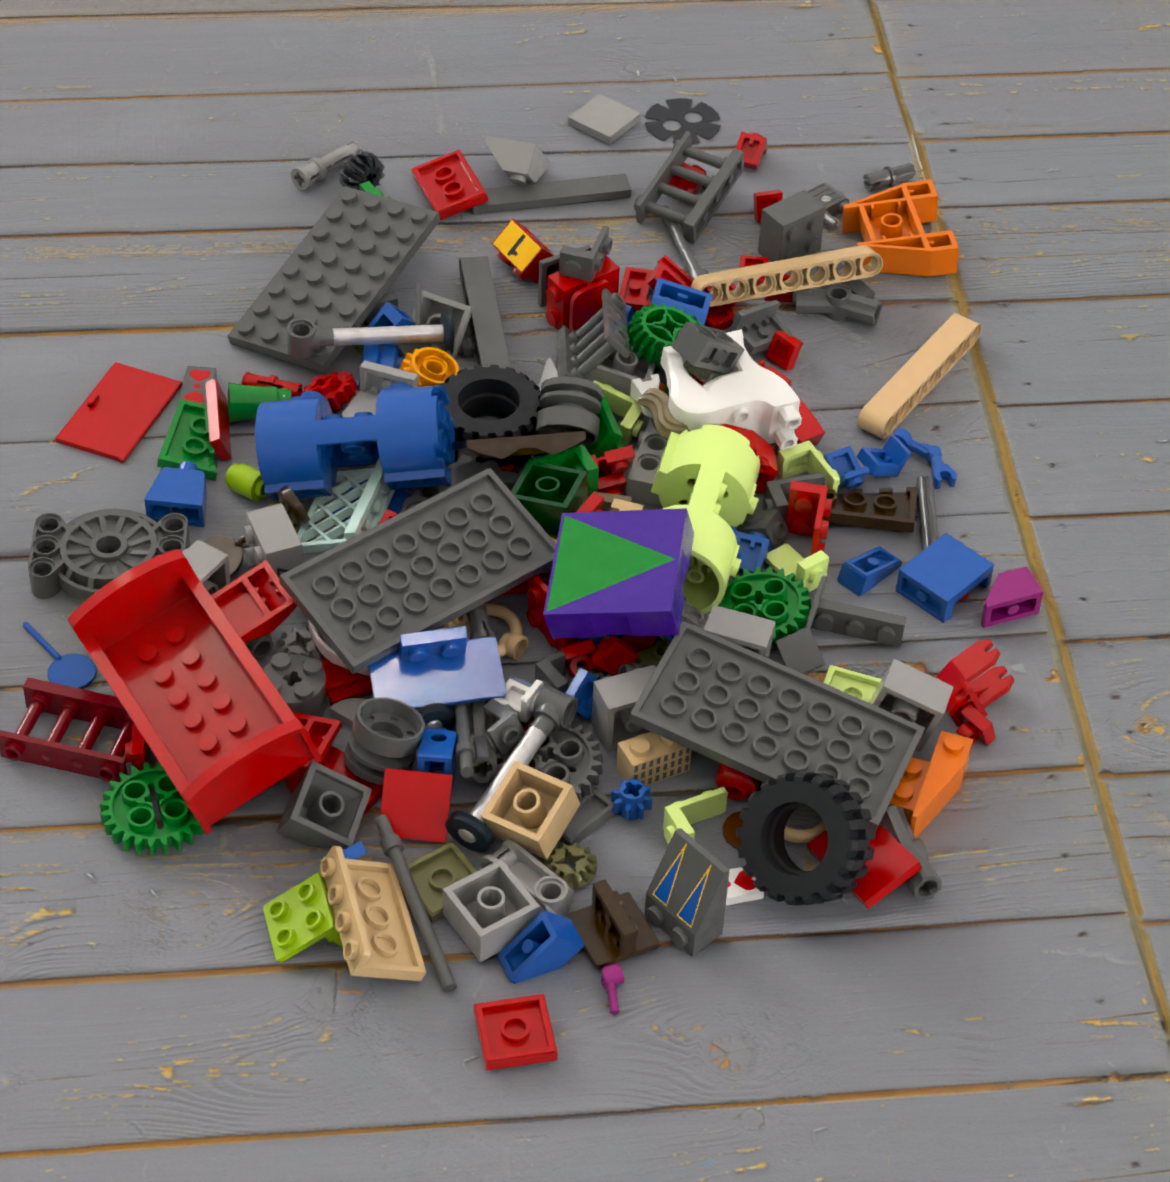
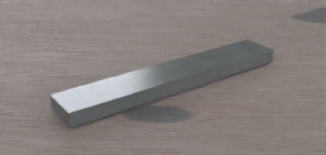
[472,174,631,214]

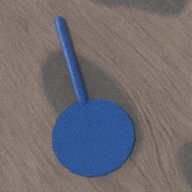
[23,622,96,689]

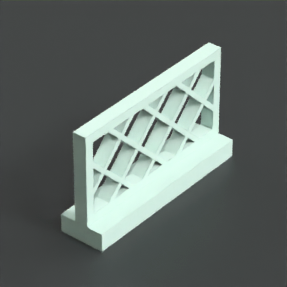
[297,458,395,553]

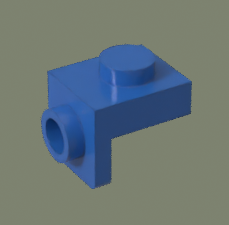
[857,436,911,477]
[824,446,870,490]

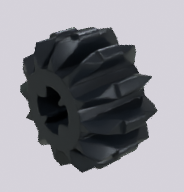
[339,150,385,190]

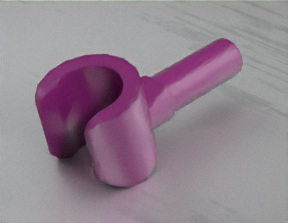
[601,963,624,1014]

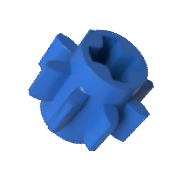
[611,779,653,821]

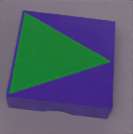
[543,508,694,638]

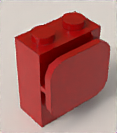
[545,254,620,331]

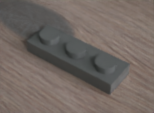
[811,597,906,647]

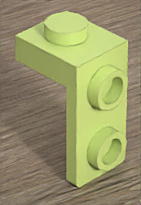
[593,380,645,446]
[777,441,840,492]
[765,544,829,592]
[663,787,728,845]

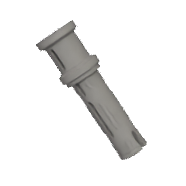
[291,140,362,190]

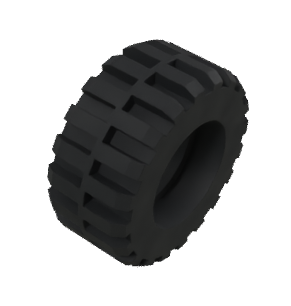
[441,365,542,467]
[736,772,876,906]

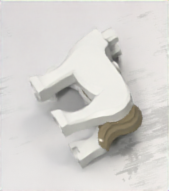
[630,329,802,450]

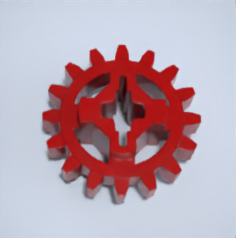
[297,370,359,413]

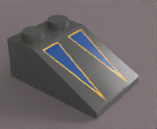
[644,828,730,956]

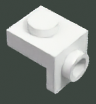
[494,679,544,723]

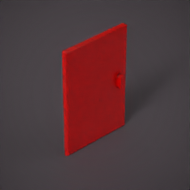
[55,362,183,463]

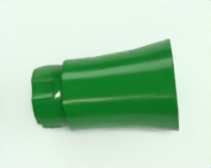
[228,382,291,423]

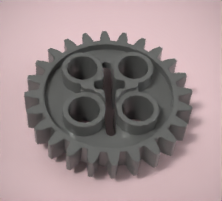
[496,721,603,803]

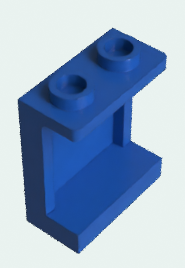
[895,533,994,623]

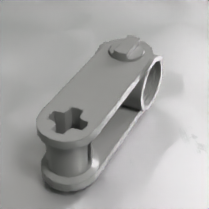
[480,839,574,917]

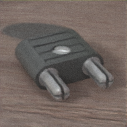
[806,183,849,229]

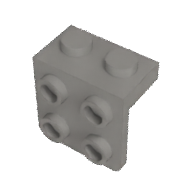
[342,360,419,418]

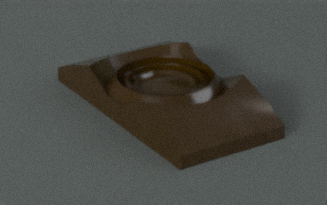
[452,431,586,460]

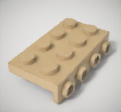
[320,846,427,981]

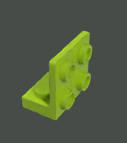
[263,872,343,963]

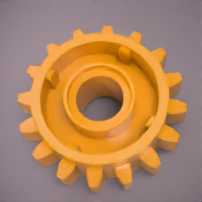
[399,347,459,387]

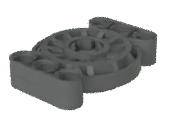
[28,508,190,601]

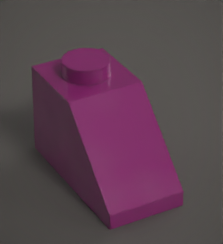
[980,567,1044,628]

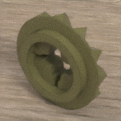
[543,841,597,889]

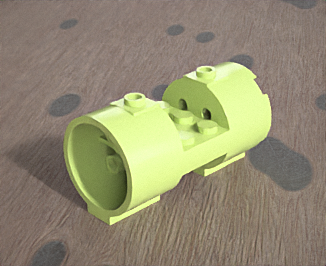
[650,424,760,614]

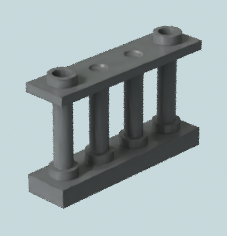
[634,131,744,244]
[557,288,630,380]

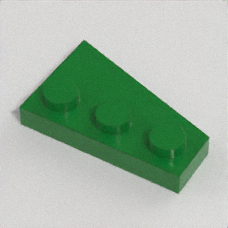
[157,398,217,481]

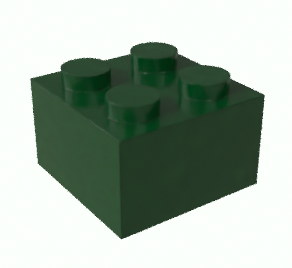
[511,460,588,536]

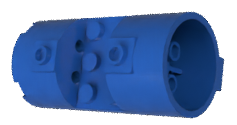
[255,383,456,501]

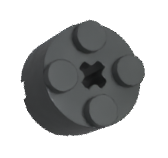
[263,653,327,717]

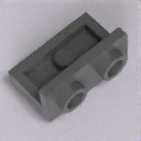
[729,300,792,355]

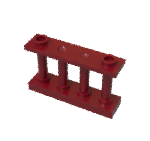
[0,677,134,783]

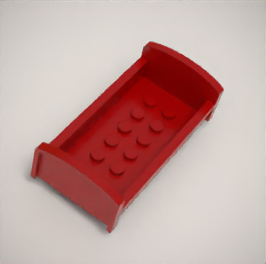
[68,549,323,835]

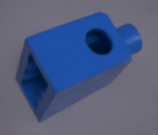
[144,461,207,527]
[417,728,457,807]

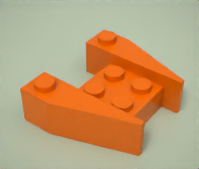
[842,179,959,277]
[888,730,973,838]

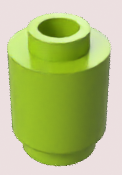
[225,463,267,502]

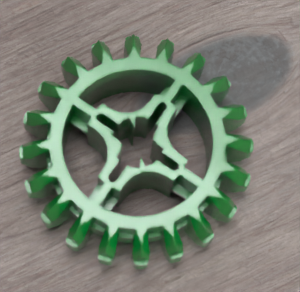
[628,303,701,368]

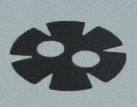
[645,98,721,144]

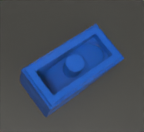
[837,546,902,596]

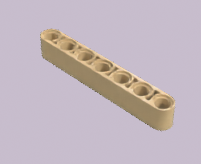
[691,245,883,307]
[857,313,982,439]

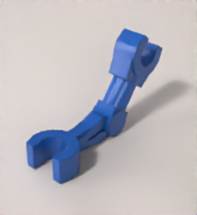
[893,428,957,489]

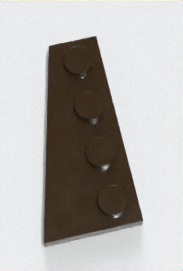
[824,487,917,533]

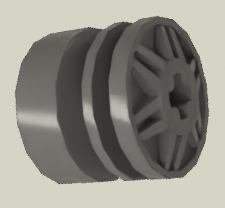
[536,376,603,448]
[343,697,425,785]

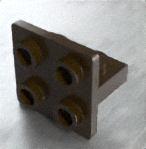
[568,879,659,969]

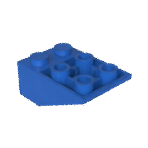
[649,278,712,368]

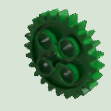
[709,566,811,648]
[100,761,203,856]

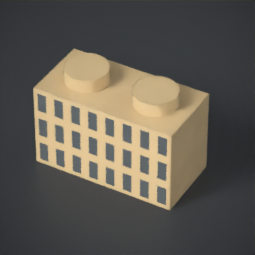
[616,731,692,787]

